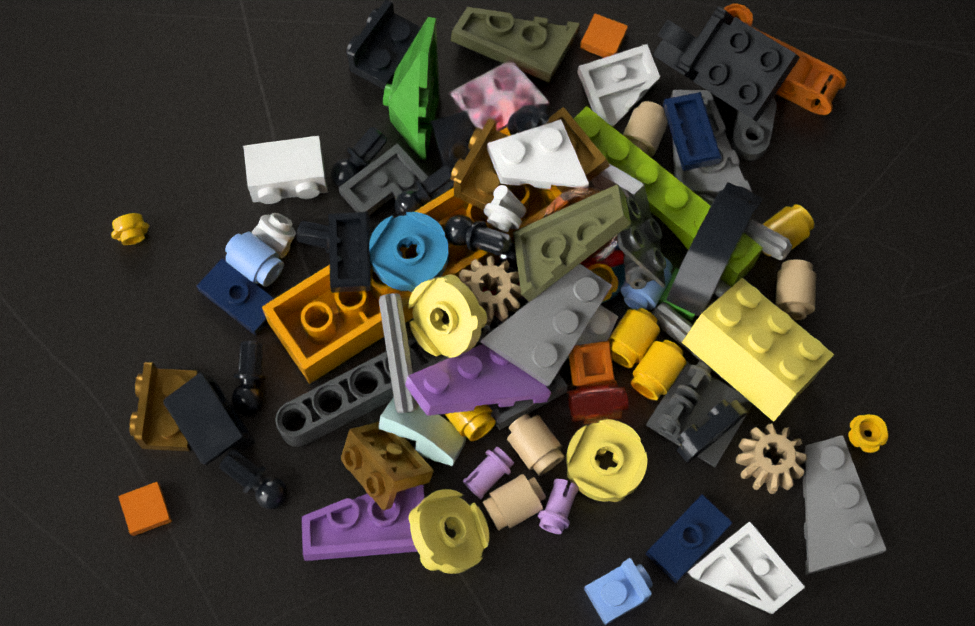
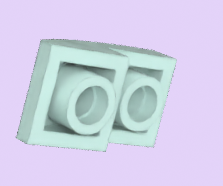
[379,397,467,466]

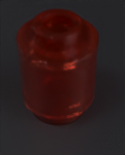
[568,380,628,425]

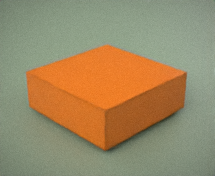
[580,14,628,58]
[569,341,614,386]
[118,482,172,536]

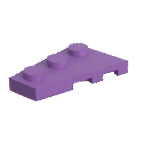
[405,344,551,416]
[302,484,425,561]

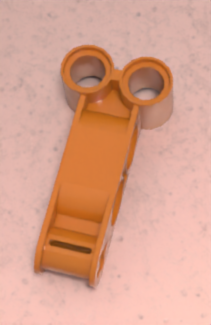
[724,4,847,115]

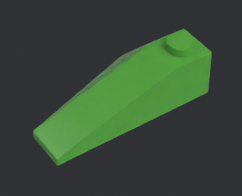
[383,17,440,160]

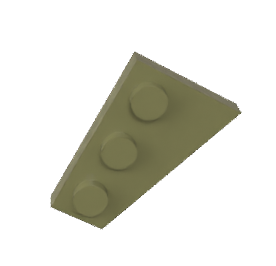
[451,7,580,83]
[513,184,631,302]

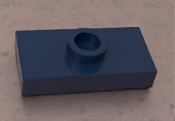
[663,92,721,171]
[196,258,274,336]
[646,495,733,583]

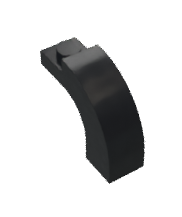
[666,182,763,316]

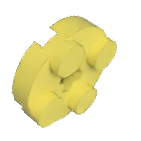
[408,274,487,358]
[566,419,648,502]
[409,489,489,574]

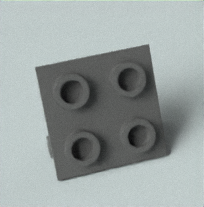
[617,197,666,289]
[646,361,753,467]

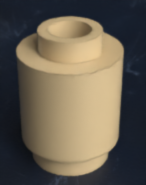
[623,101,668,157]
[775,260,816,320]
[507,414,565,476]
[483,474,546,530]

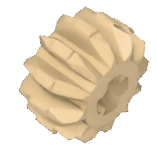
[459,255,522,326]
[736,423,807,494]

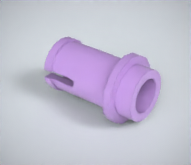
[463,447,514,499]
[538,479,579,534]

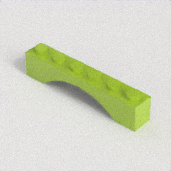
[574,106,763,287]

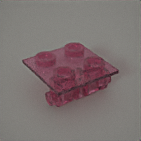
[448,60,549,131]

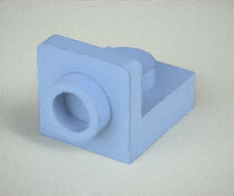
[584,558,653,625]

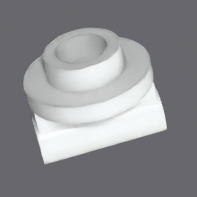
[483,185,526,232]
[252,213,296,258]

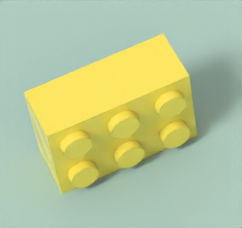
[682,278,834,421]

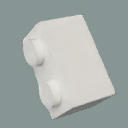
[243,136,328,204]

